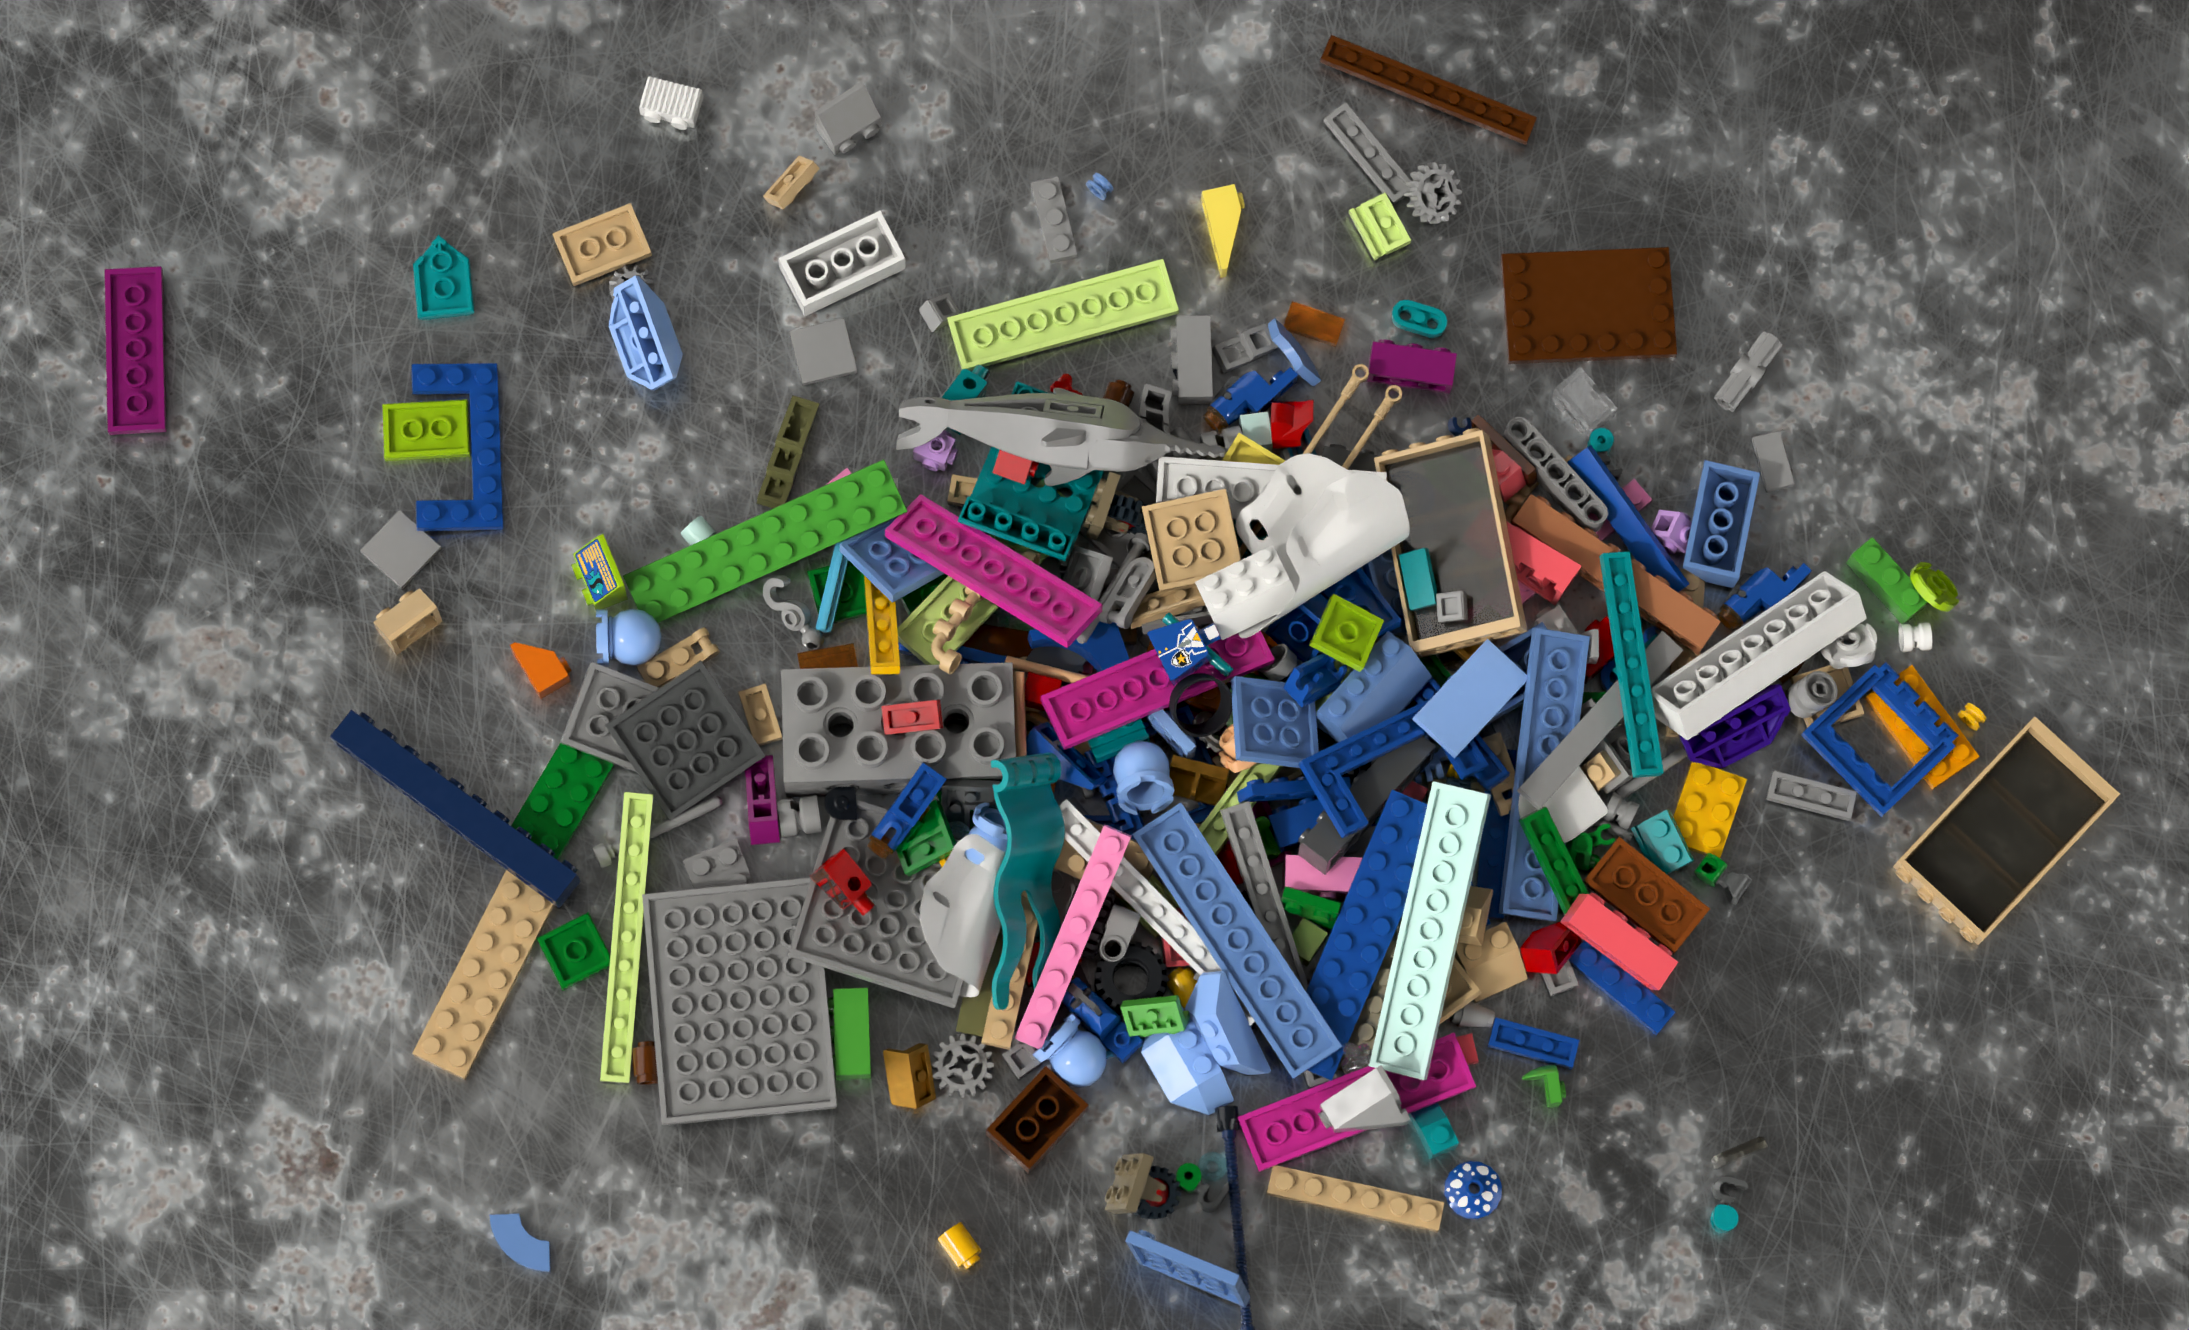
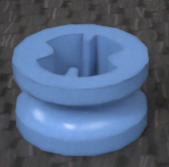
[1086,173,1114,200]

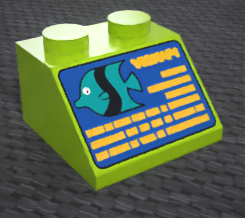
[571,534,628,610]

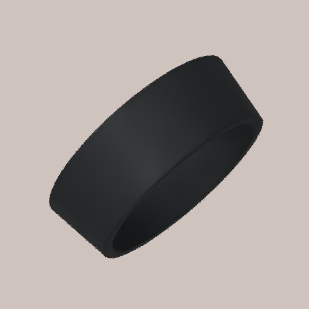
[1169,673,1232,737]

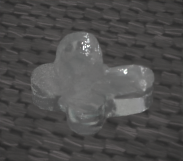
[1341,1043,1371,1074]

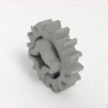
[1404,162,1462,224]
[931,1034,994,1098]

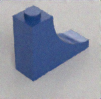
[1027,621,1129,672]

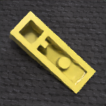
[1201,184,1245,278]

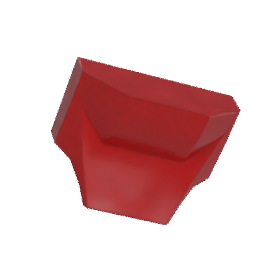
[1271,400,1314,448]

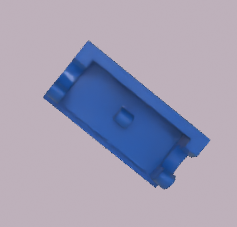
[1283,653,1347,707]

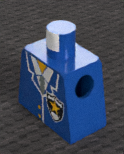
[1147,619,1221,686]

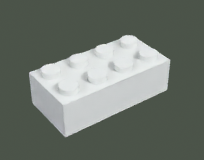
[779,211,906,316]

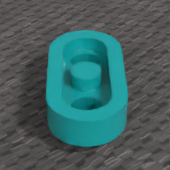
[1391,300,1447,338]

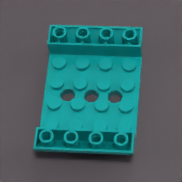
[958,381,1105,561]

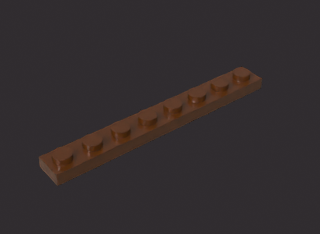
[1320,35,1537,145]

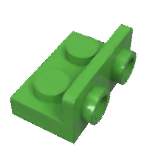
[1120,995,1190,1037]

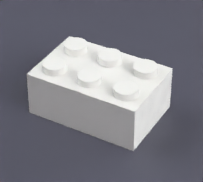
[1195,545,1295,640]

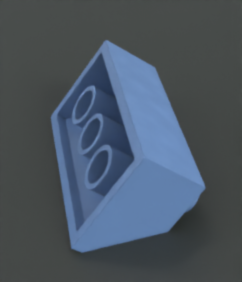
[1683,460,1760,588]
[1316,631,1432,743]

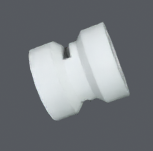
[1898,622,1932,652]

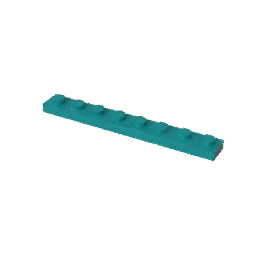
[1599,551,1664,778]

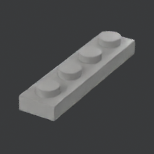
[1324,103,1411,206]

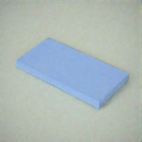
[1412,639,1527,758]

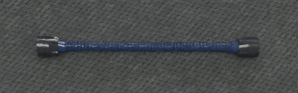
[1215,1106,1255,1330]

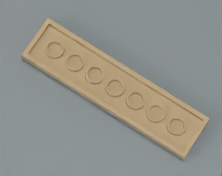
[412,870,554,1080]

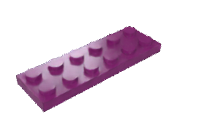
[105,266,166,435]

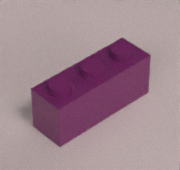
[1367,339,1457,394]

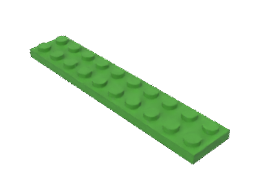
[623,459,907,623]

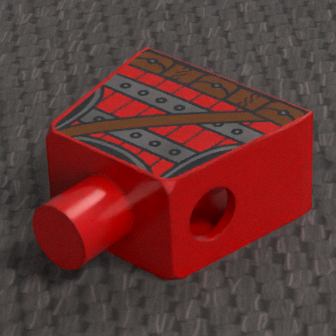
[810,848,876,916]

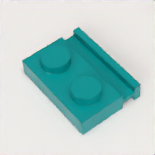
[1087,719,1150,763]
[1631,809,1695,874]

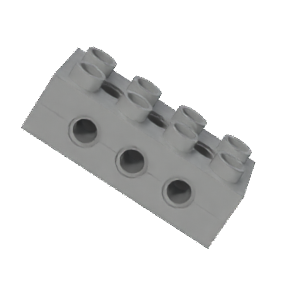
[781,662,1016,797]

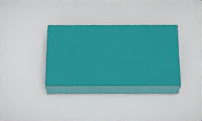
[1399,548,1437,611]

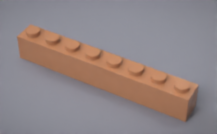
[1511,494,1721,655]

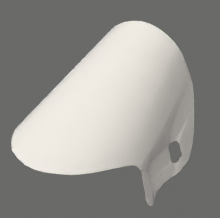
[1236,453,1410,638]
[920,834,1006,997]

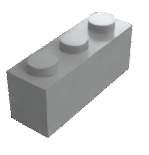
[1170,315,1213,405]

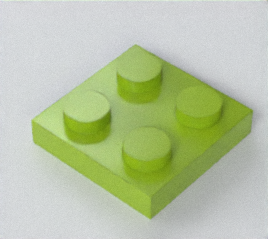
[1309,594,1384,672]

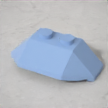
[609,275,683,390]
[1185,971,1271,1075]
[1141,1008,1234,1116]

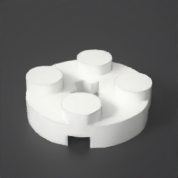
[1820,623,1877,669]

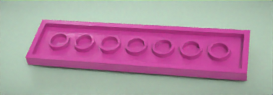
[885,494,1102,648]
[1040,624,1275,750]
[1238,1033,1476,1172]

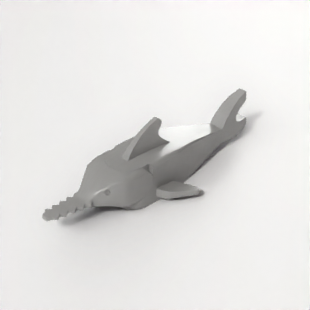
[896,388,1226,486]

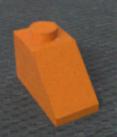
[510,642,572,699]

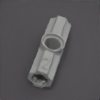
[1714,331,1783,412]

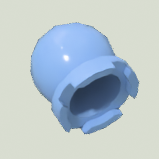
[596,609,662,667]
[1113,740,1174,815]
[965,802,1007,864]
[1032,1013,1107,1088]

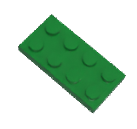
[511,743,614,861]

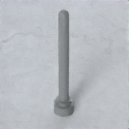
[592,796,723,869]

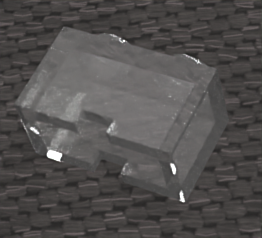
[1552,367,1618,437]

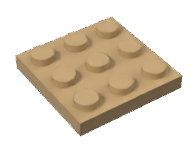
[1142,489,1241,591]

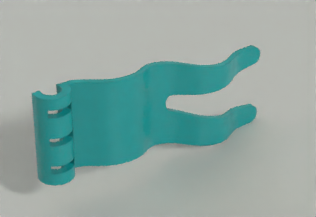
[991,752,1065,1010]

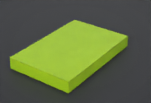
[382,399,471,461]

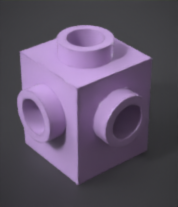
[913,430,958,472]
[1651,509,1692,554]

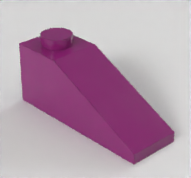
[745,755,780,845]

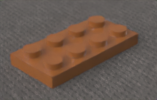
[1583,837,1710,955]

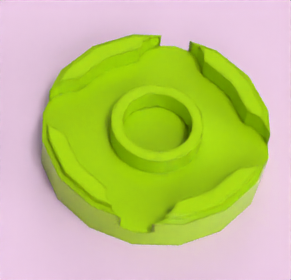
[1910,562,1959,612]

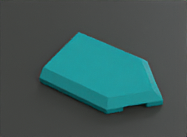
[413,235,474,320]

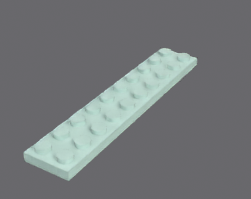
[1369,781,1491,1080]

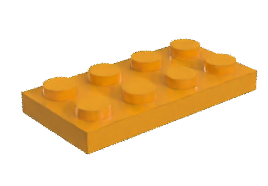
[1865,665,1980,790]

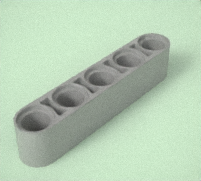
[1503,417,1608,533]

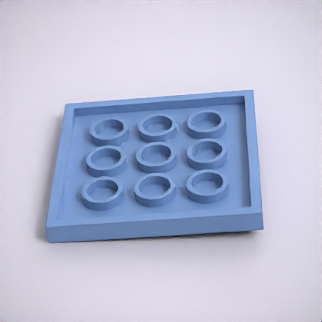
[1125,1230,1250,1308]

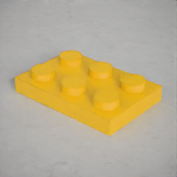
[1673,762,1747,858]

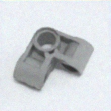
[1099,904,1141,962]

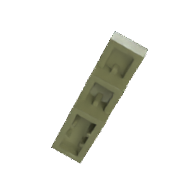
[757,395,820,508]
[956,925,1003,1037]

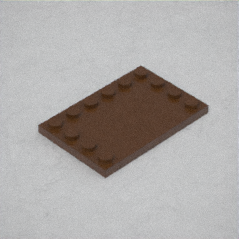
[1501,247,1677,364]

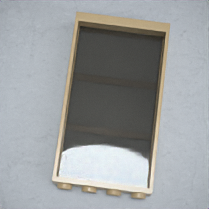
[1374,428,1528,659]
[1893,716,2120,945]

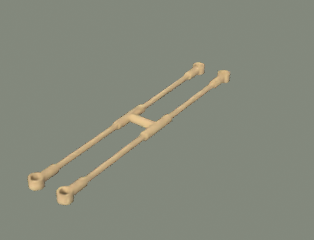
[1196,364,1402,630]

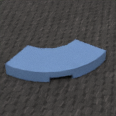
[1268,318,1321,386]
[489,1213,551,1272]

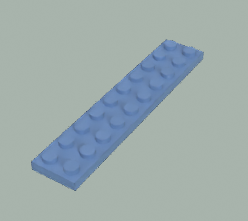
[1498,628,1590,922]
[1132,802,1342,1079]

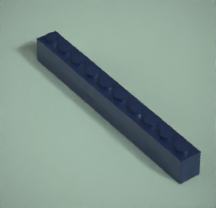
[330,710,581,908]

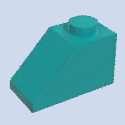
[1409,1103,1459,1160]

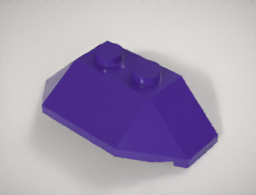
[1679,684,1791,769]

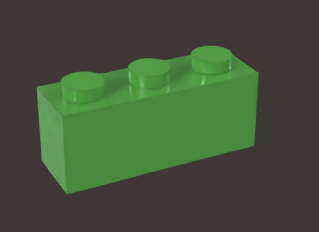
[1846,537,1928,624]
[828,988,871,1080]

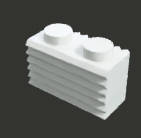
[639,76,703,130]

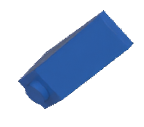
[1026,722,1108,790]

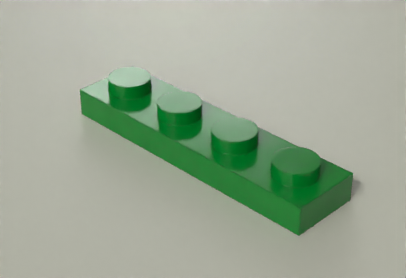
[1518,807,1589,915]

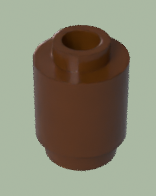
[1102,380,1135,407]
[632,1041,658,1085]

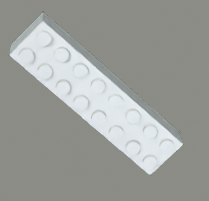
[1651,571,1867,740]

